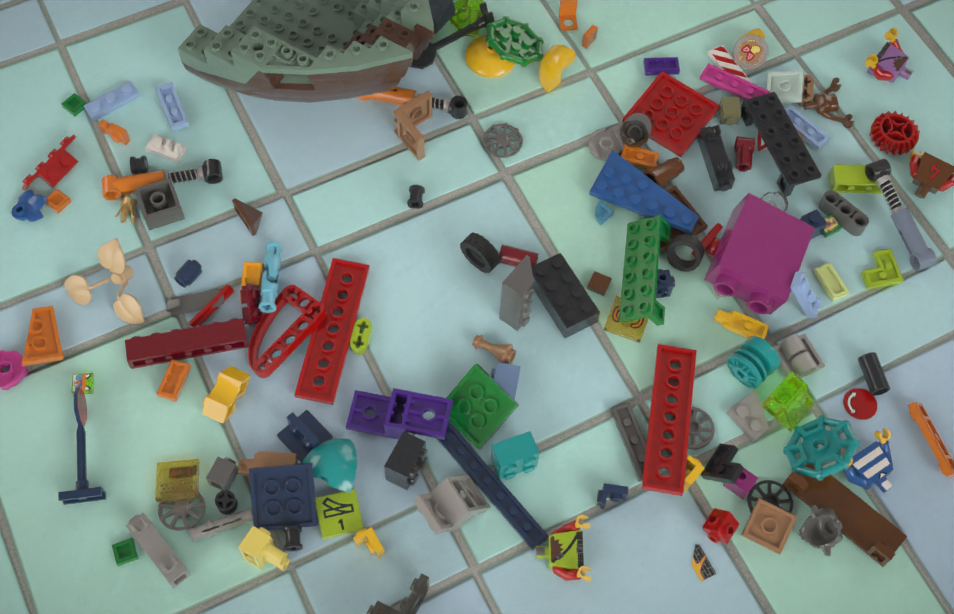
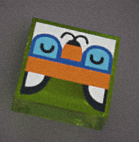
[72,373,94,395]

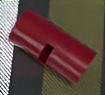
[499,244,539,267]

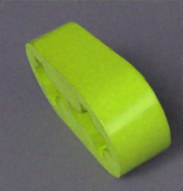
[350,318,372,355]

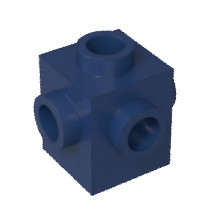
[656,269,675,299]

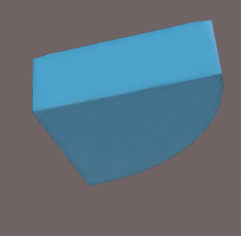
[595,201,614,225]

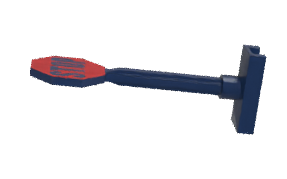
[58,387,106,505]

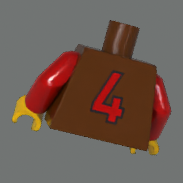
[909,149,954,199]

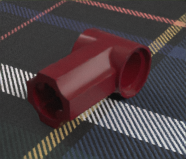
[734,136,755,172]

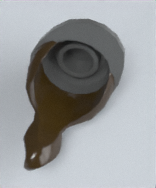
[619,113,651,147]

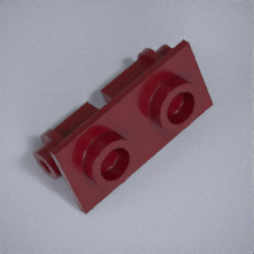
[240,284,262,325]

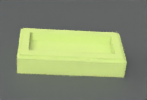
[813,262,850,302]

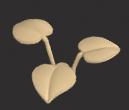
[64,238,146,324]

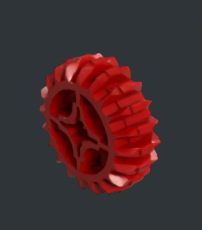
[870,111,920,156]

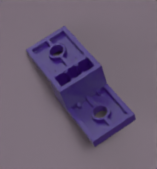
[346,388,453,440]

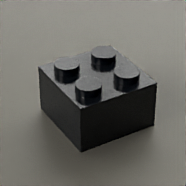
[384,431,428,490]

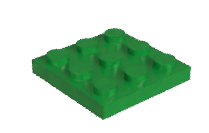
[446,364,519,449]

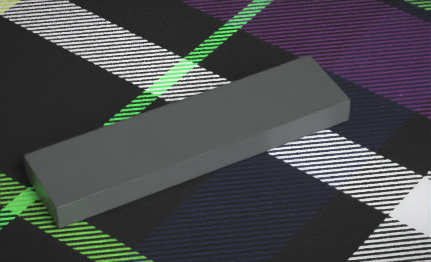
[610,402,646,482]

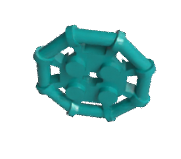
[783,415,860,481]

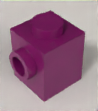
[723,468,759,500]

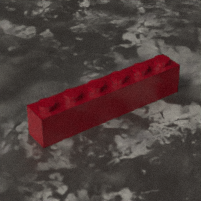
[125,318,249,369]

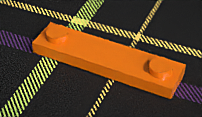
[908,402,954,477]

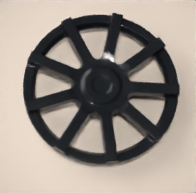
[747,480,794,513]

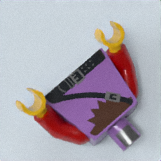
[865,28,913,83]

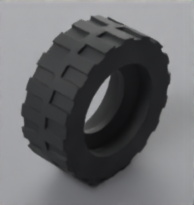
[460,232,501,273]

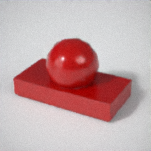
[691,223,723,258]

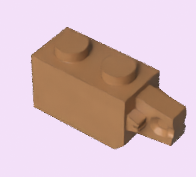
[238,451,298,476]

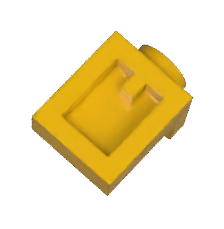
[684,455,705,491]
[353,527,385,558]

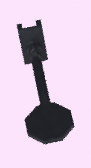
[411,2,495,69]

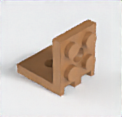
[393,91,432,161]

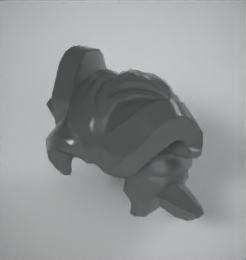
[799,505,843,556]

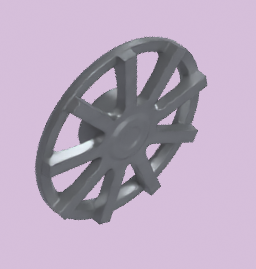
[483,123,523,158]
[670,407,715,450]
[158,487,206,531]

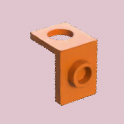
[559,0,578,31]

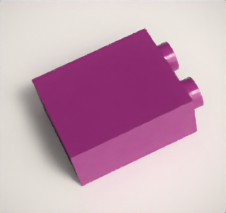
[704,193,815,315]

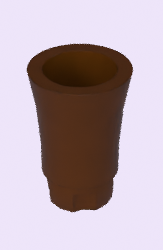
[643,157,685,188]

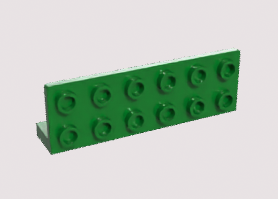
[619,215,671,326]

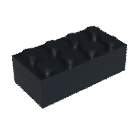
[531,253,600,338]

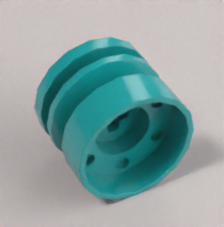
[727,336,781,389]

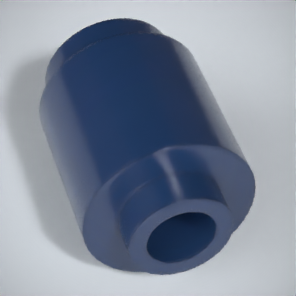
[174,260,202,288]

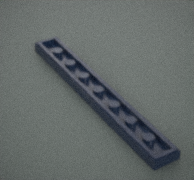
[436,422,549,551]

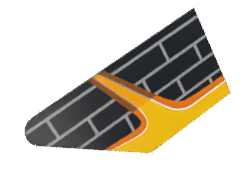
[692,544,716,581]

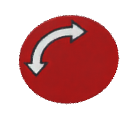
[843,388,877,420]

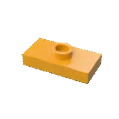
[240,262,263,299]

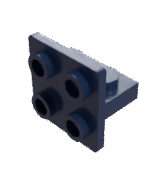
[277,410,333,463]

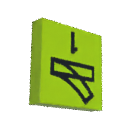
[316,489,364,540]

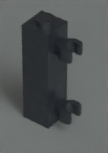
[697,125,735,192]

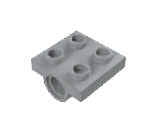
[773,334,825,383]

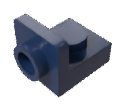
[597,483,628,509]

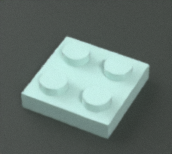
[767,70,804,103]

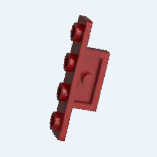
[22,134,79,191]

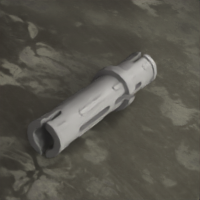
[189,508,253,541]

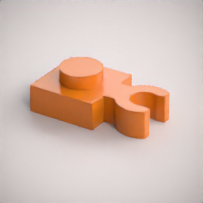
[98,120,130,145]

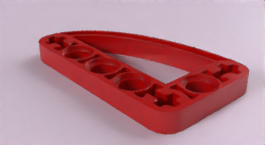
[248,285,327,378]

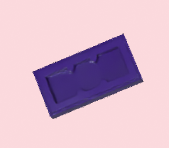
[643,57,680,76]

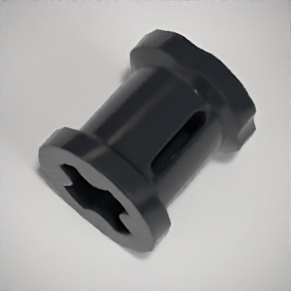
[407,185,425,209]
[283,526,303,552]

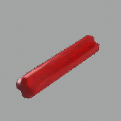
[188,285,234,327]

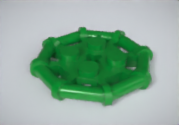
[486,16,544,67]

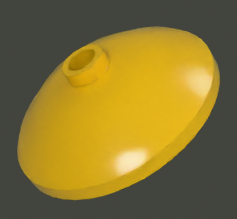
[465,35,516,78]

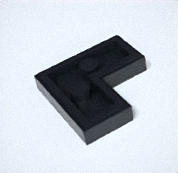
[701,443,744,484]

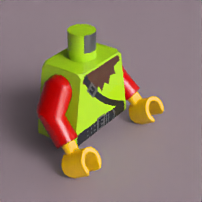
[536,515,592,582]

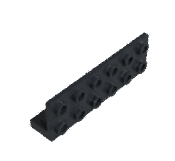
[741,92,822,197]

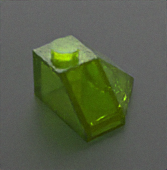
[449,0,484,37]

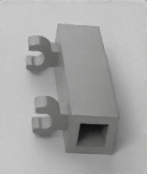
[126,513,191,589]

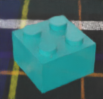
[491,431,540,480]

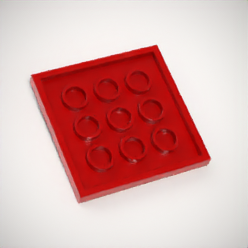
[622,71,720,157]

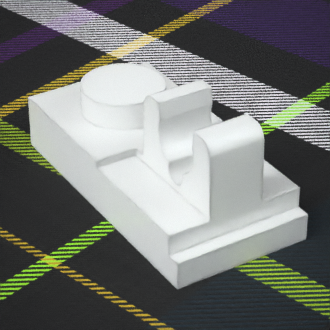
[145,134,187,163]

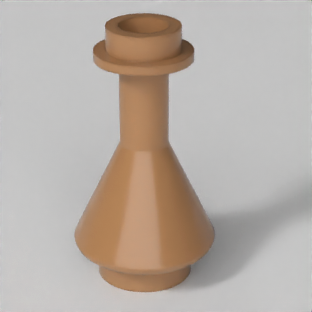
[472,335,516,364]

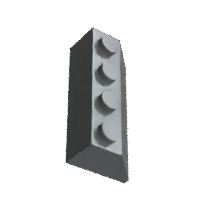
[499,255,534,331]

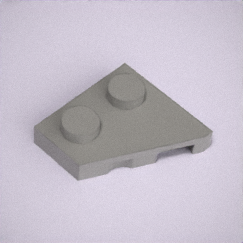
[726,389,769,443]

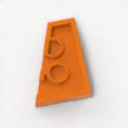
[22,306,63,366]

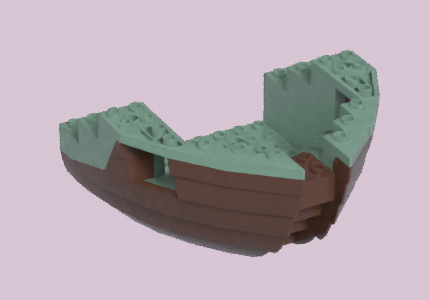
[178,0,434,103]

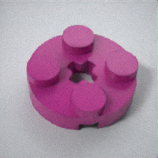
[0,350,28,390]

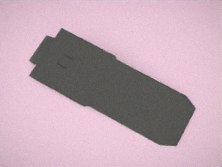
[167,290,224,316]

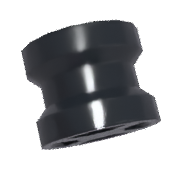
[130,156,148,175]
[215,490,238,515]

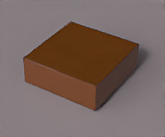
[587,271,612,296]

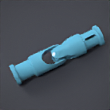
[259,241,282,313]

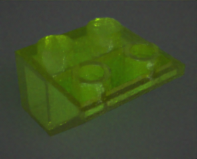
[761,371,814,432]

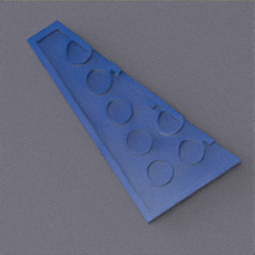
[589,150,699,235]

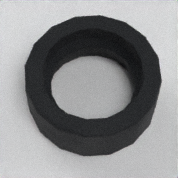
[666,234,704,272]

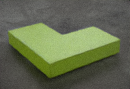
[860,248,904,290]

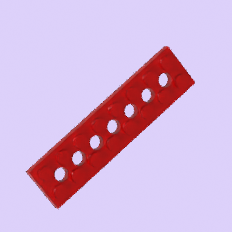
[294,258,370,405]
[641,344,697,496]

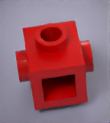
[702,508,739,544]

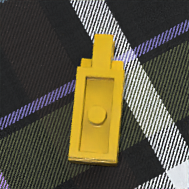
[714,309,769,339]

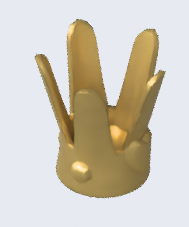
[115,196,138,224]

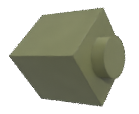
[719,97,741,125]

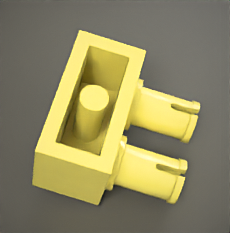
[238,526,290,571]

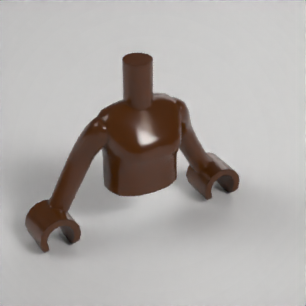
[803,78,855,128]

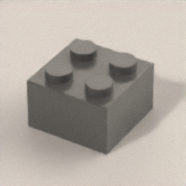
[134,178,185,230]

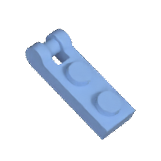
[790,272,822,319]

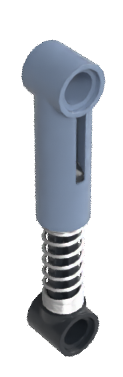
[865,159,937,271]

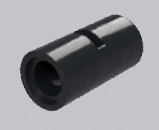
[858,352,891,396]

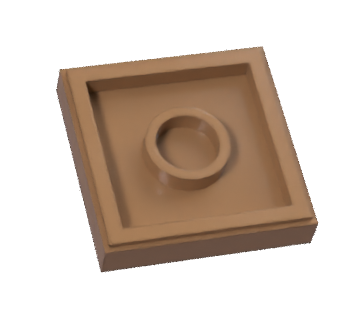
[741,498,797,555]

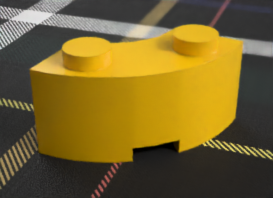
[202,366,251,423]

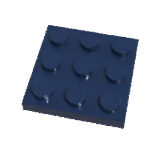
[249,462,318,530]

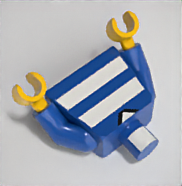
[842,428,894,493]

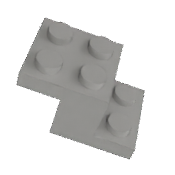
[413,474,491,534]

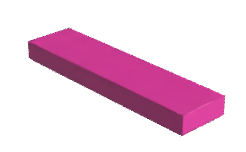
[700,63,770,100]

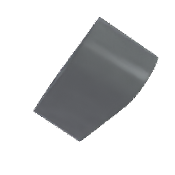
[819,190,869,236]

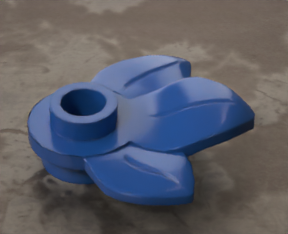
[11,190,47,222]

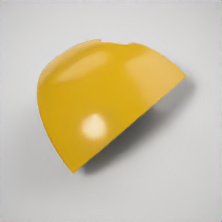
[539,44,576,93]

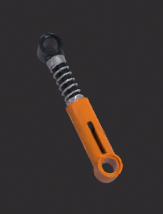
[358,86,468,119]
[101,159,223,200]

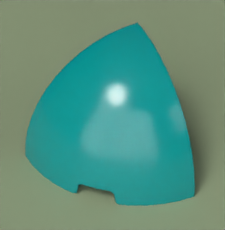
[302,438,357,493]

